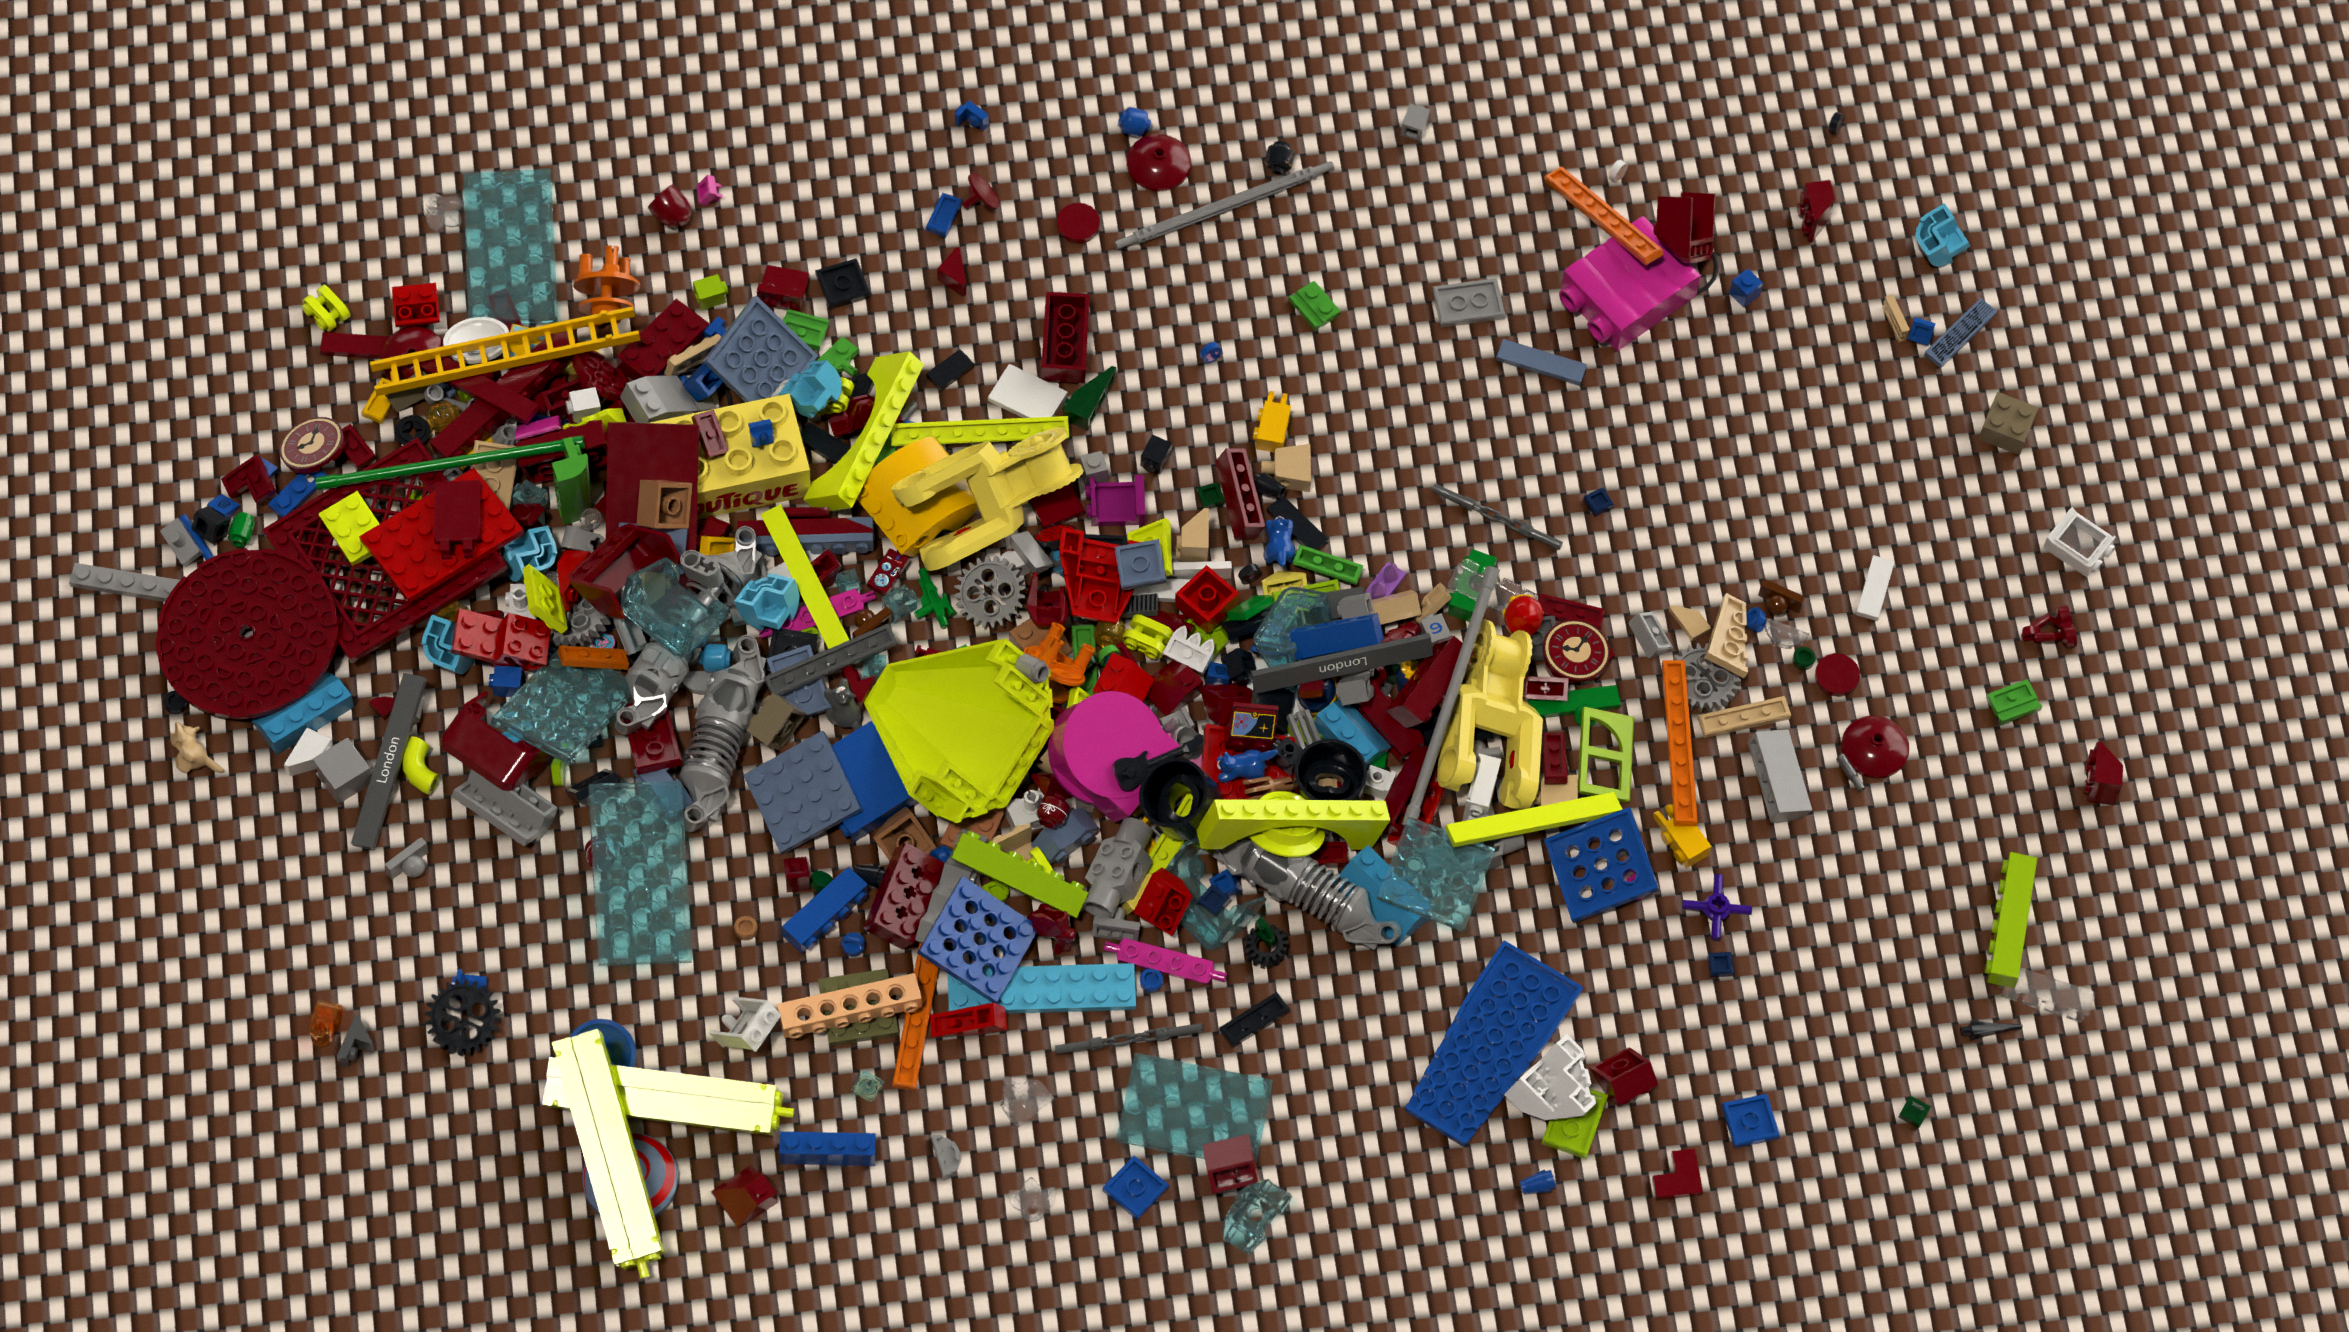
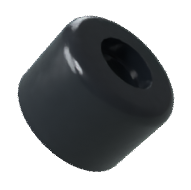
[1292,739,1367,801]
[1139,758,1222,840]

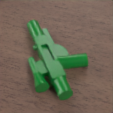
[914,568,957,629]

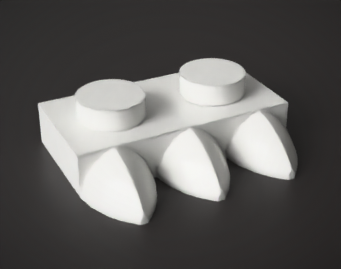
[1162,626,1214,675]

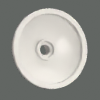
[443,317,509,364]

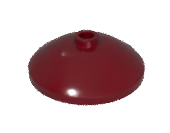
[1126,134,1191,191]
[381,326,448,381]
[1841,715,1909,779]

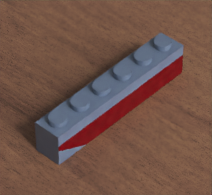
[737,517,874,556]

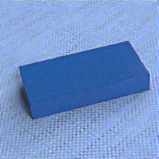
[926,192,963,238]

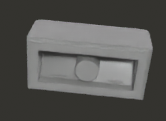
[1009,531,1054,574]
[1629,612,1673,658]

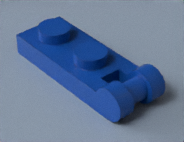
[268,471,327,518]

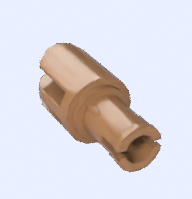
[1242,776,1293,800]

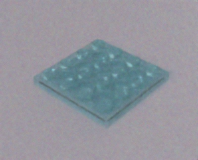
[1377,816,1495,932]

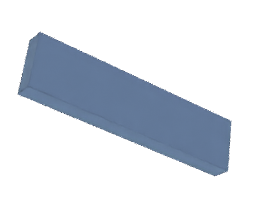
[1496,339,1587,386]

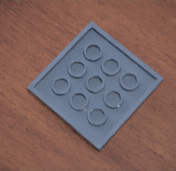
[703,296,818,403]
[743,730,863,855]

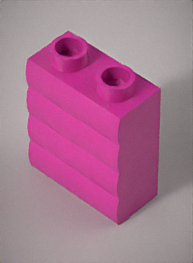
[1559,216,1701,351]

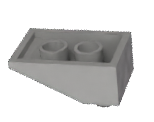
[620,375,699,423]

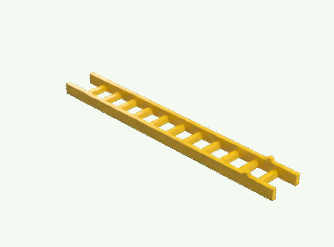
[370,306,641,396]

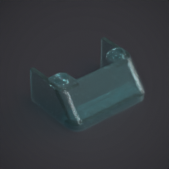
[1165,838,1267,950]

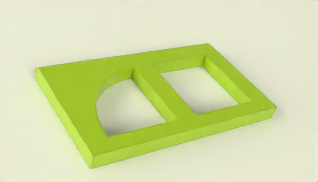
[1578,707,1634,803]

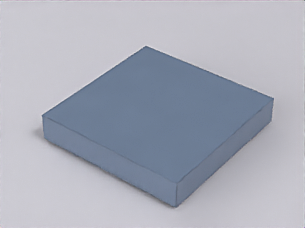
[1114,539,1167,591]

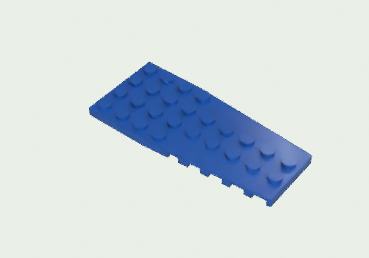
[1405,940,1584,1147]

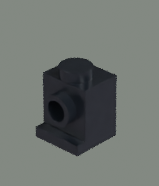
[191,506,231,543]
[1221,648,1256,686]
[1269,736,1303,776]

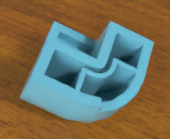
[1915,203,1970,267]
[778,360,842,418]
[501,526,557,582]
[734,574,799,631]
[421,615,474,674]

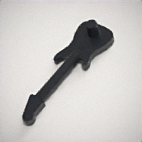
[1113,735,1204,791]

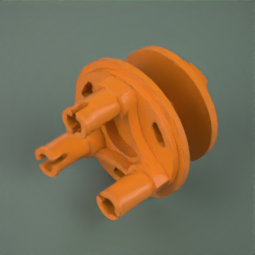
[573,245,640,326]
[1023,622,1095,704]

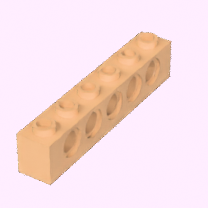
[777,973,922,1039]

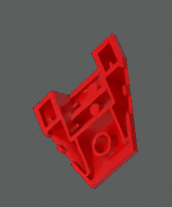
[1059,527,1139,624]

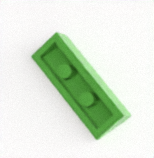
[1292,545,1363,585]

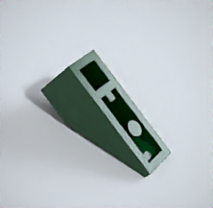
[1062,366,1116,430]

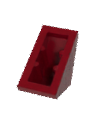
[937,247,966,296]
[811,548,842,589]
[783,857,810,893]

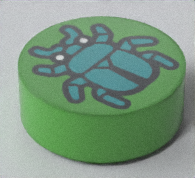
[1097,645,1121,666]

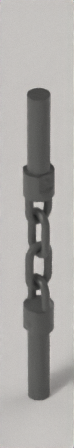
[1431,483,1563,550]
[1055,1023,1203,1055]

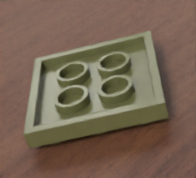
[818,969,899,1047]

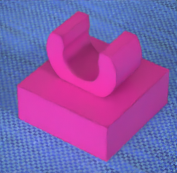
[697,175,723,206]

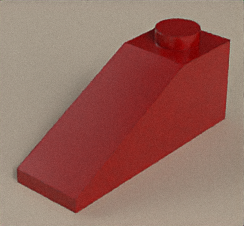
[930,1003,1007,1038]

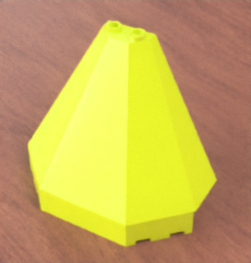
[864,638,1054,823]

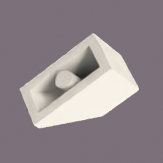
[565,387,601,423]
[284,728,333,776]

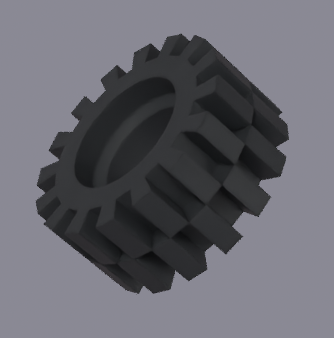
[1245,924,1288,969]

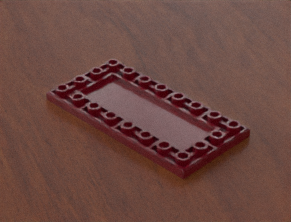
[605,422,699,606]

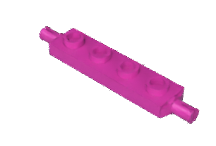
[758,588,876,639]
[1103,938,1227,985]

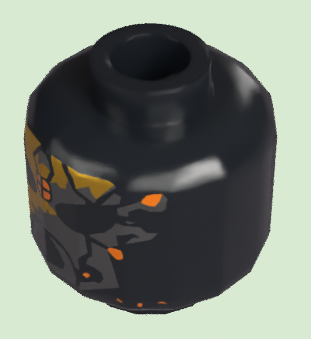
[1265,141,1295,175]

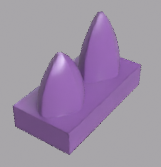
[1364,562,1406,600]

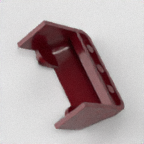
[1653,192,1716,263]
[568,524,681,619]
[440,691,557,791]

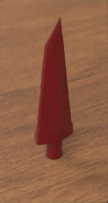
[1147,610,1195,633]

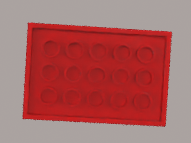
[359,468,524,603]

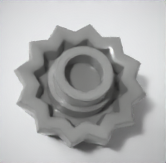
[491,424,519,446]

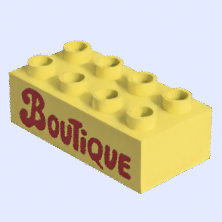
[650,393,811,520]

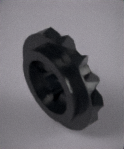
[395,415,431,445]

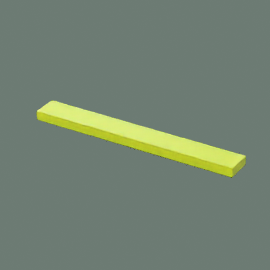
[890,416,1069,446]
[760,504,849,649]
[1445,792,1622,847]

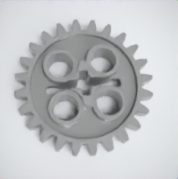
[954,556,1028,629]
[550,594,612,647]
[1673,643,1741,713]

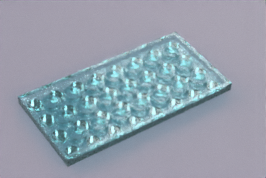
[463,168,558,324]
[588,781,692,966]

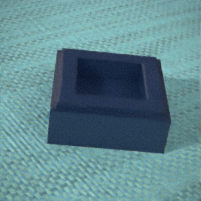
[1583,487,1614,517]
[1197,884,1230,917]
[1707,952,1734,978]

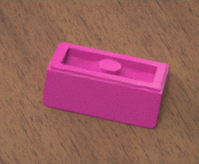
[515,415,563,442]

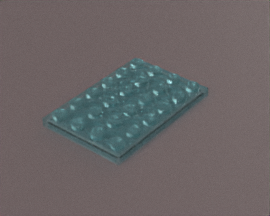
[491,650,632,765]
[1116,1053,1273,1163]

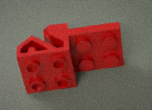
[451,608,551,671]

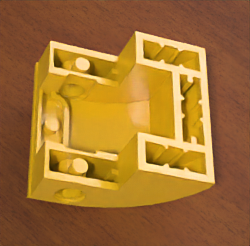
[857,436,978,557]

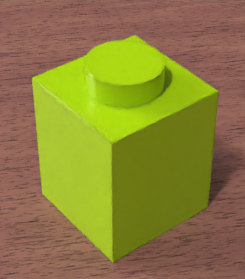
[693,274,728,311]

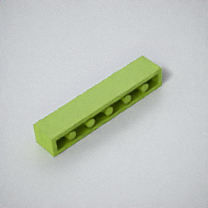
[949,830,1089,918]
[1984,852,2037,988]

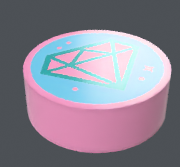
[592,632,615,649]

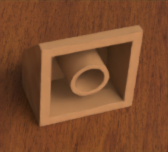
[636,480,692,529]
[1009,618,1072,656]

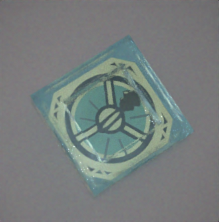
[852,1070,884,1103]

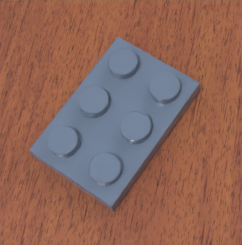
[766,645,831,718]

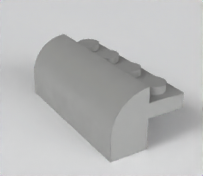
[451,769,558,846]

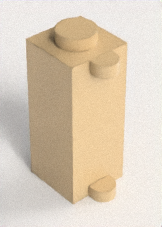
[1372,590,1422,625]

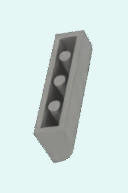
[1747,729,1812,823]

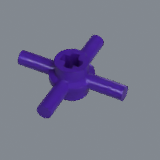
[1682,874,1752,941]

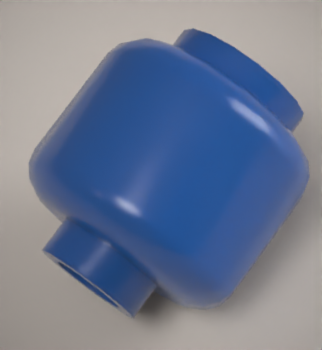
[1118,107,1151,137]

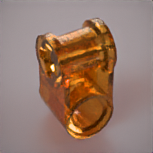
[309,1000,343,1048]

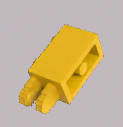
[1253,391,1291,453]
[1653,804,1712,869]

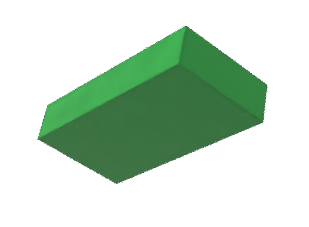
[1227,595,1274,620]

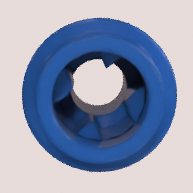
[1520,1169,1556,1195]

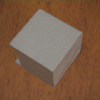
[312,738,372,804]

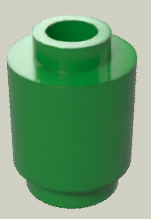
[227,512,255,547]

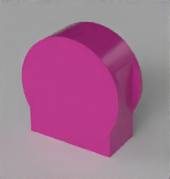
[1048,691,1180,823]

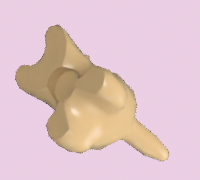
[170,722,224,773]

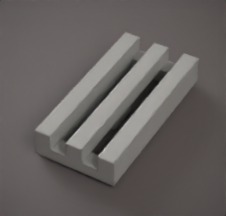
[1286,709,1321,749]

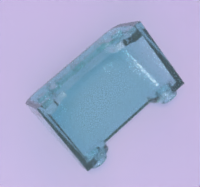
[621,557,730,658]
[1253,587,1332,691]

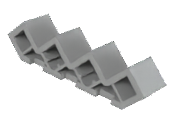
[1336,592,1375,706]
[915,829,989,945]

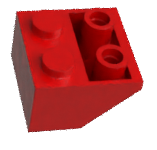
[392,283,440,327]
[1133,867,1193,936]

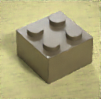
[1978,392,2039,455]
[746,693,807,751]

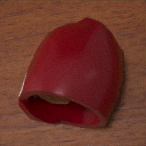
[648,184,691,228]

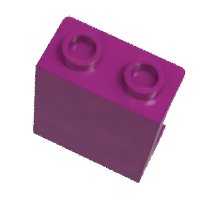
[1085,475,1146,526]

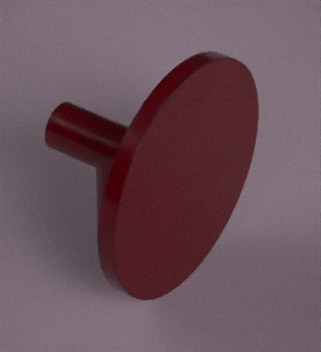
[962,173,1000,210]

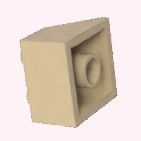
[1175,508,1209,562]

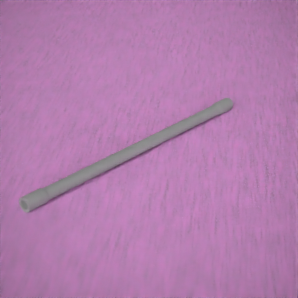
[1402,566,1500,829]

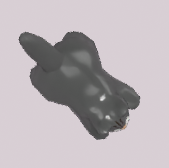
[824,678,862,731]

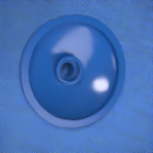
[570,1019,636,1068]

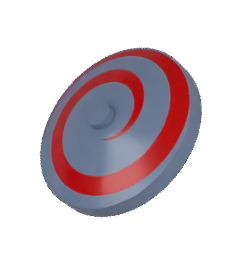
[582,1133,678,1218]

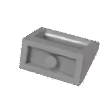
[611,605,647,655]

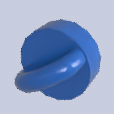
[1746,607,1766,632]
[930,845,952,863]
[842,932,865,957]

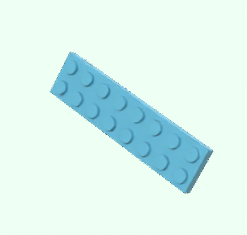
[948,963,1136,1014]

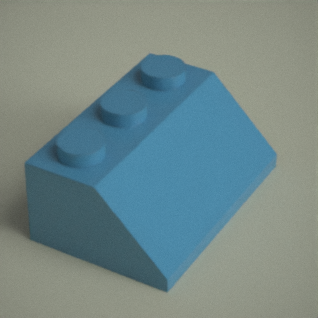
[1314,700,1392,768]

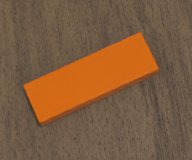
[558,645,629,670]

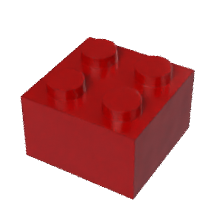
[1175,565,1239,634]

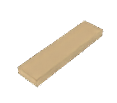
[1697,696,1791,738]

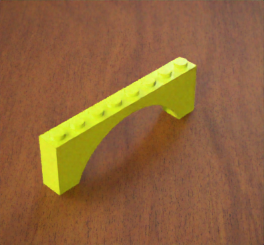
[803,351,924,511]
[1197,799,1390,850]

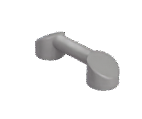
[424,384,477,411]

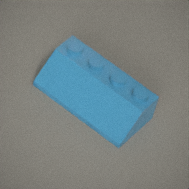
[251,672,354,755]
[1333,845,1432,947]

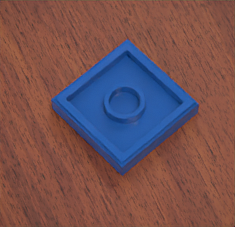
[1721,1094,1780,1149]
[1102,1155,1169,1221]

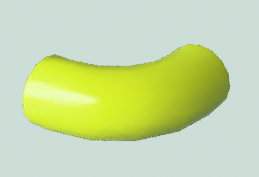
[402,736,439,795]

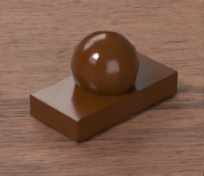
[1758,579,1805,616]
[852,606,892,639]

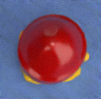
[1503,594,1544,635]

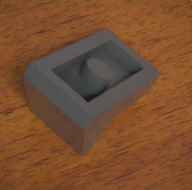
[337,1015,374,1068]

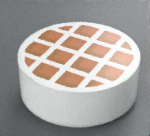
[1609,160,1628,182]

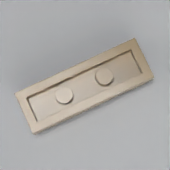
[664,334,721,376]

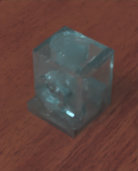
[512,479,549,508]
[882,584,918,624]

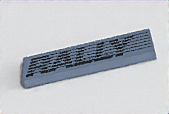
[1924,298,1997,369]

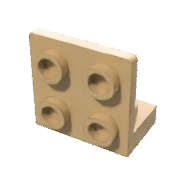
[991,823,1033,861]

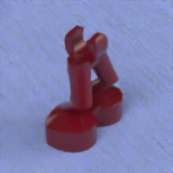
[2021,605,2077,649]

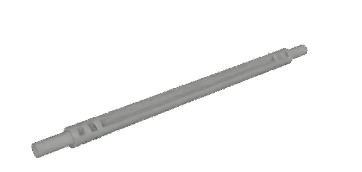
[1114,161,1334,250]

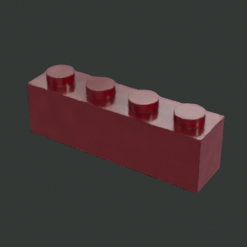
[1215,448,1265,540]
[1352,678,1424,765]
[1383,746,1439,836]

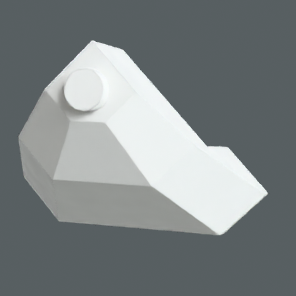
[1504,1034,1596,1120]

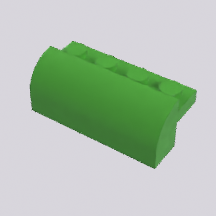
[552,437,593,525]

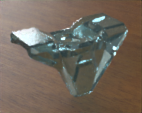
[1223,1179,1292,1255]

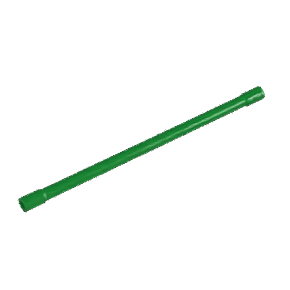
[316,435,585,491]

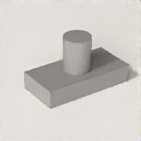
[160,517,203,567]
[1092,907,1140,941]

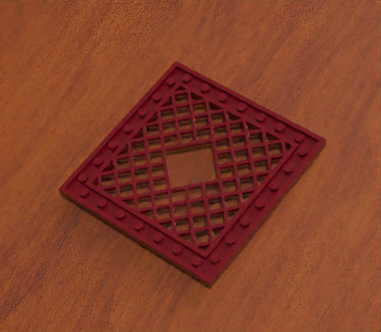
[262,437,508,663]

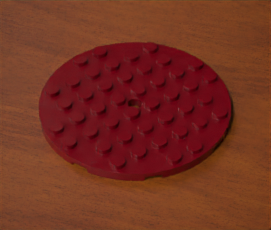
[155,548,339,719]

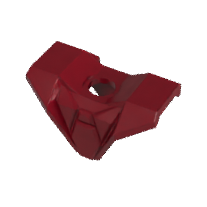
[828,394,902,437]
[1026,572,1069,627]

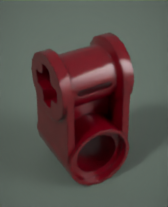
[697,516,731,552]

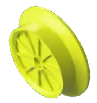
[1248,791,1325,857]

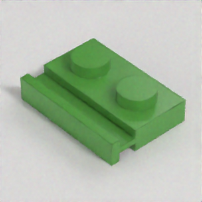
[1289,281,1341,331]
[783,309,829,351]
[1986,679,2042,725]

